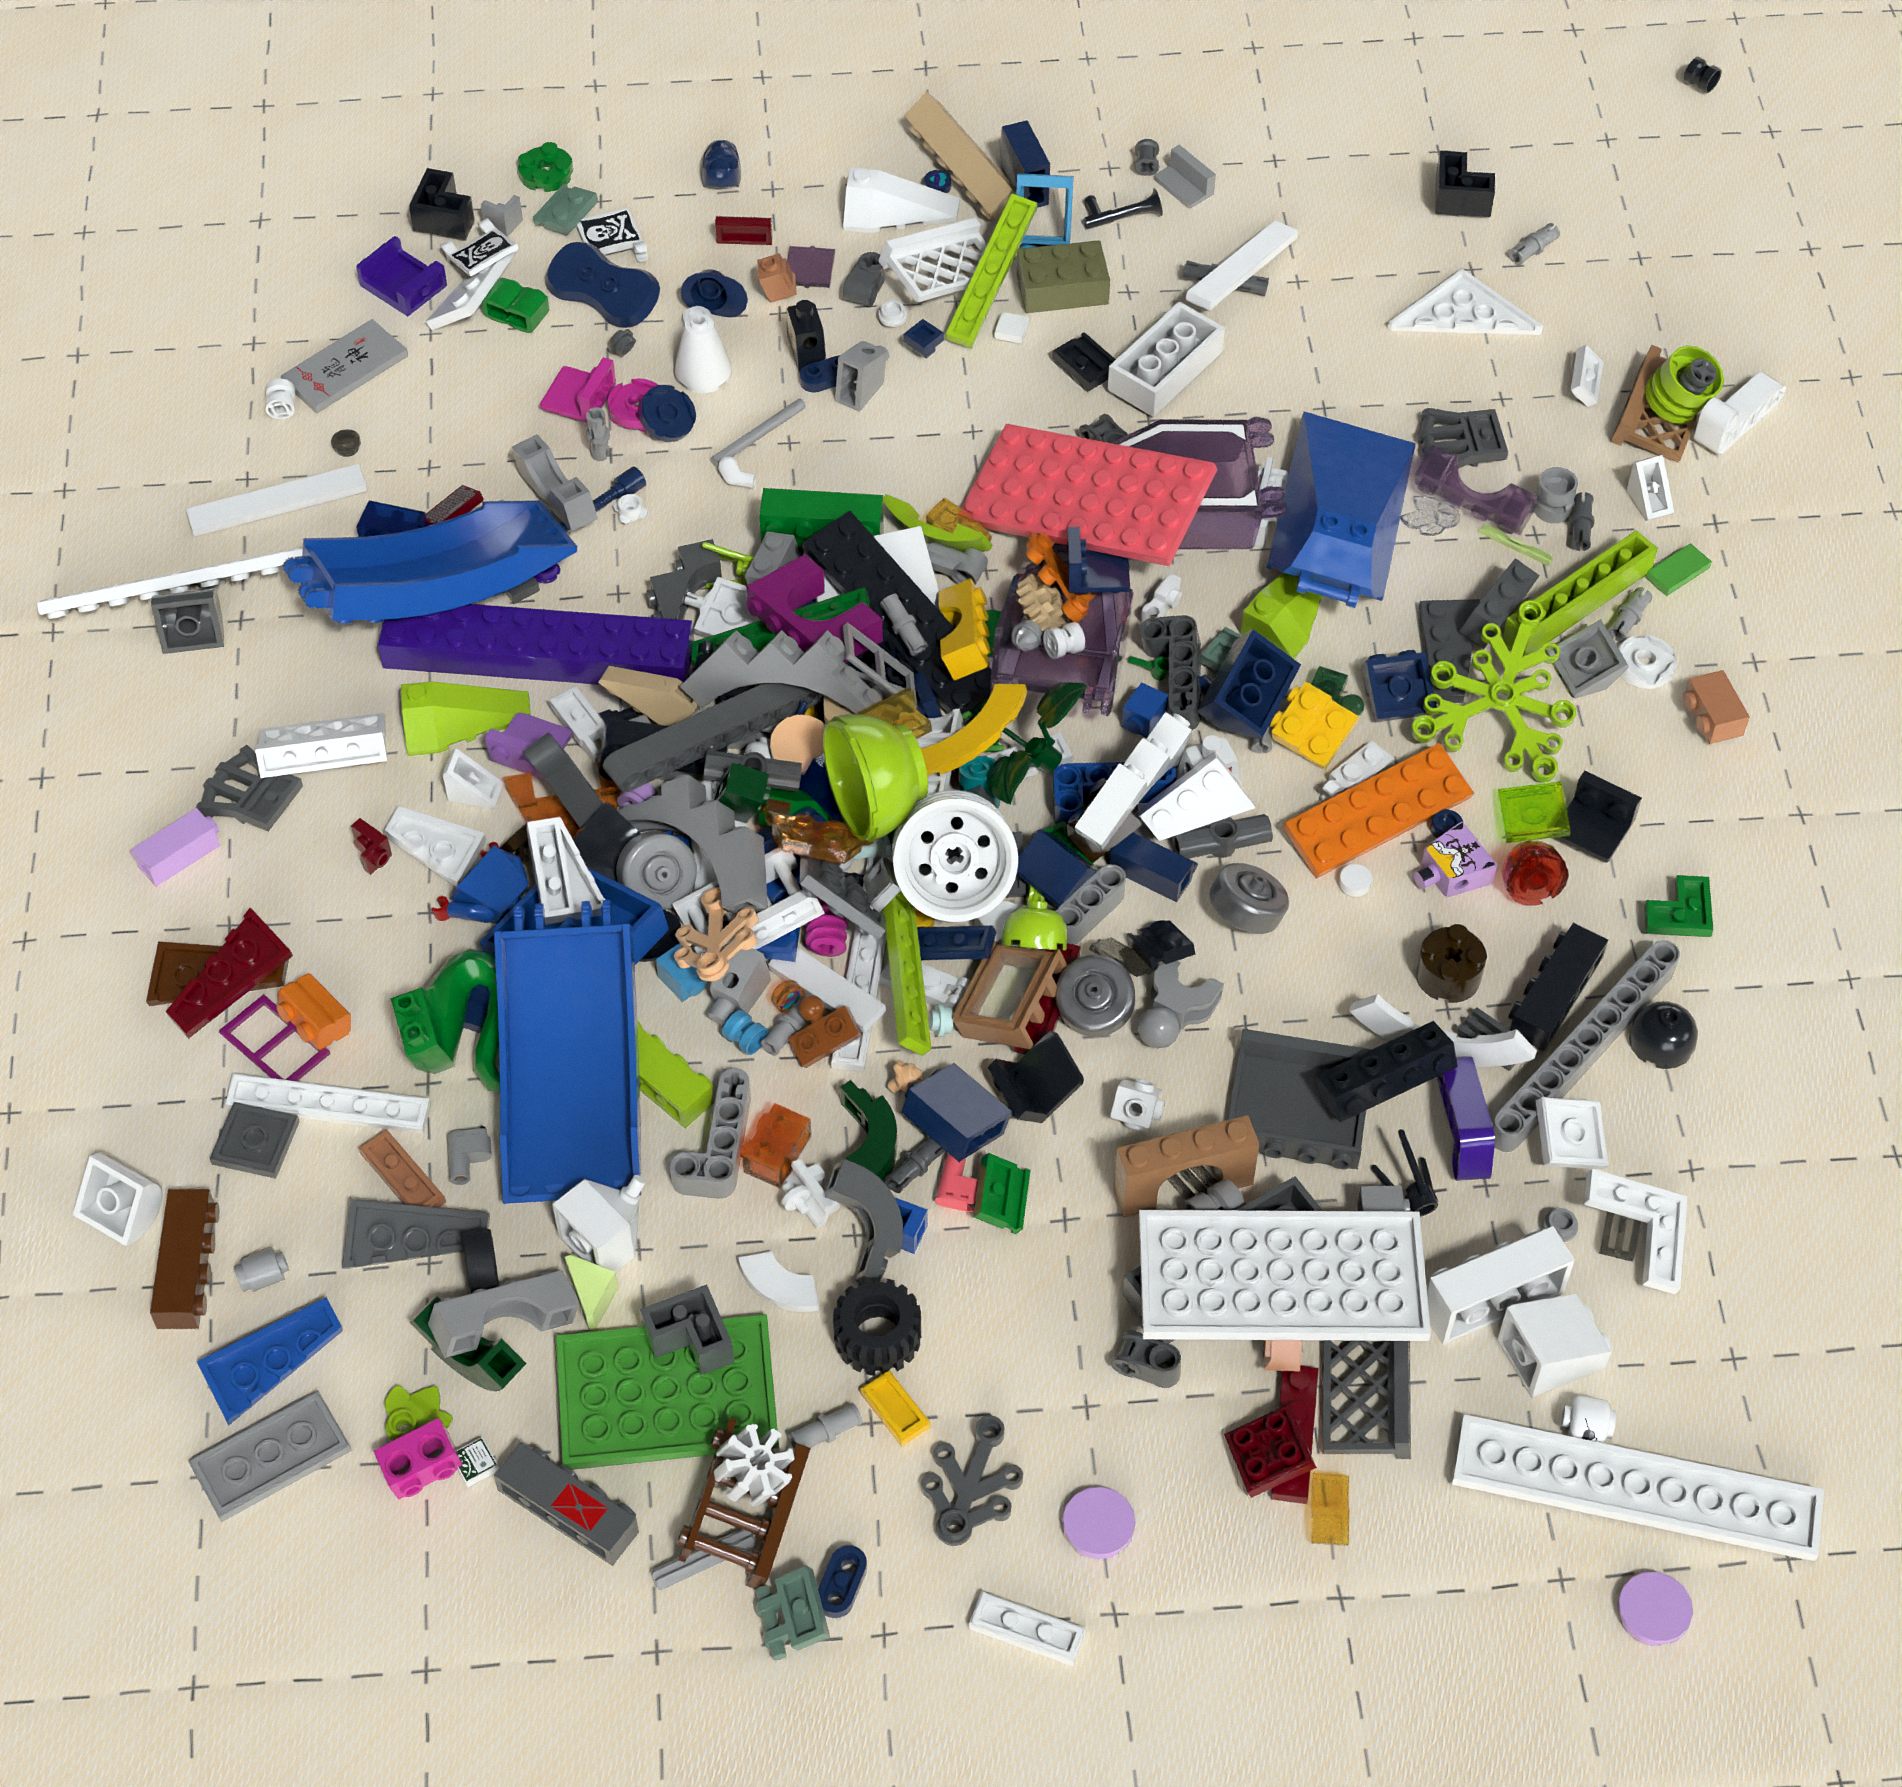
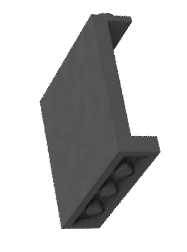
[1228,1029,1372,1170]

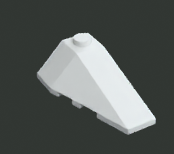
[843,167,960,233]

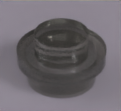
[331,429,361,457]

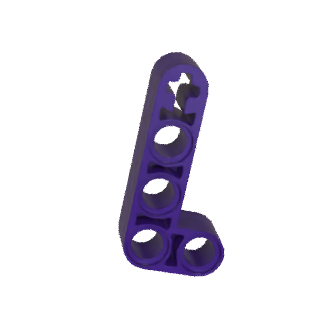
[1437,1057,1495,1181]

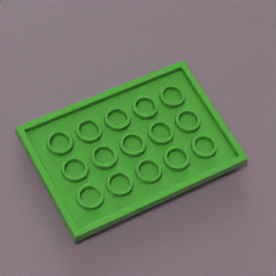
[556,1314,779,1470]

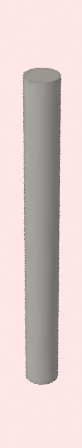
[711,398,806,467]

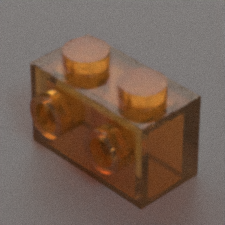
[740,1103,812,1188]

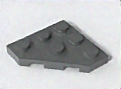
[800,836,886,940]

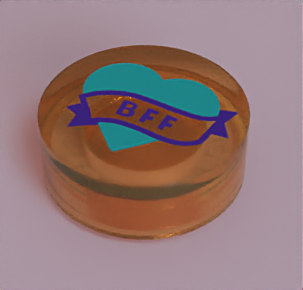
[771,980,805,1013]

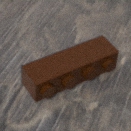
[150,1189,220,1329]

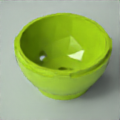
[823,714,928,842]

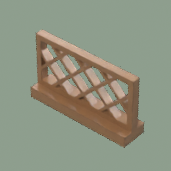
[1610,345,1698,463]

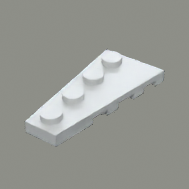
[426,249,518,330]

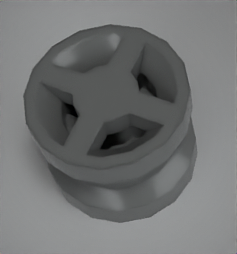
[1679,358,1717,395]

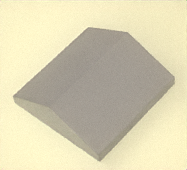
[1547,619,1629,699]

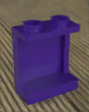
[356,236,447,317]

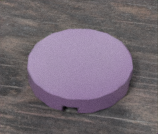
[1062,1487,1135,1559]
[1617,1572,1693,1646]

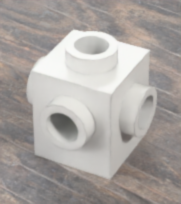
[1110,1079,1165,1130]

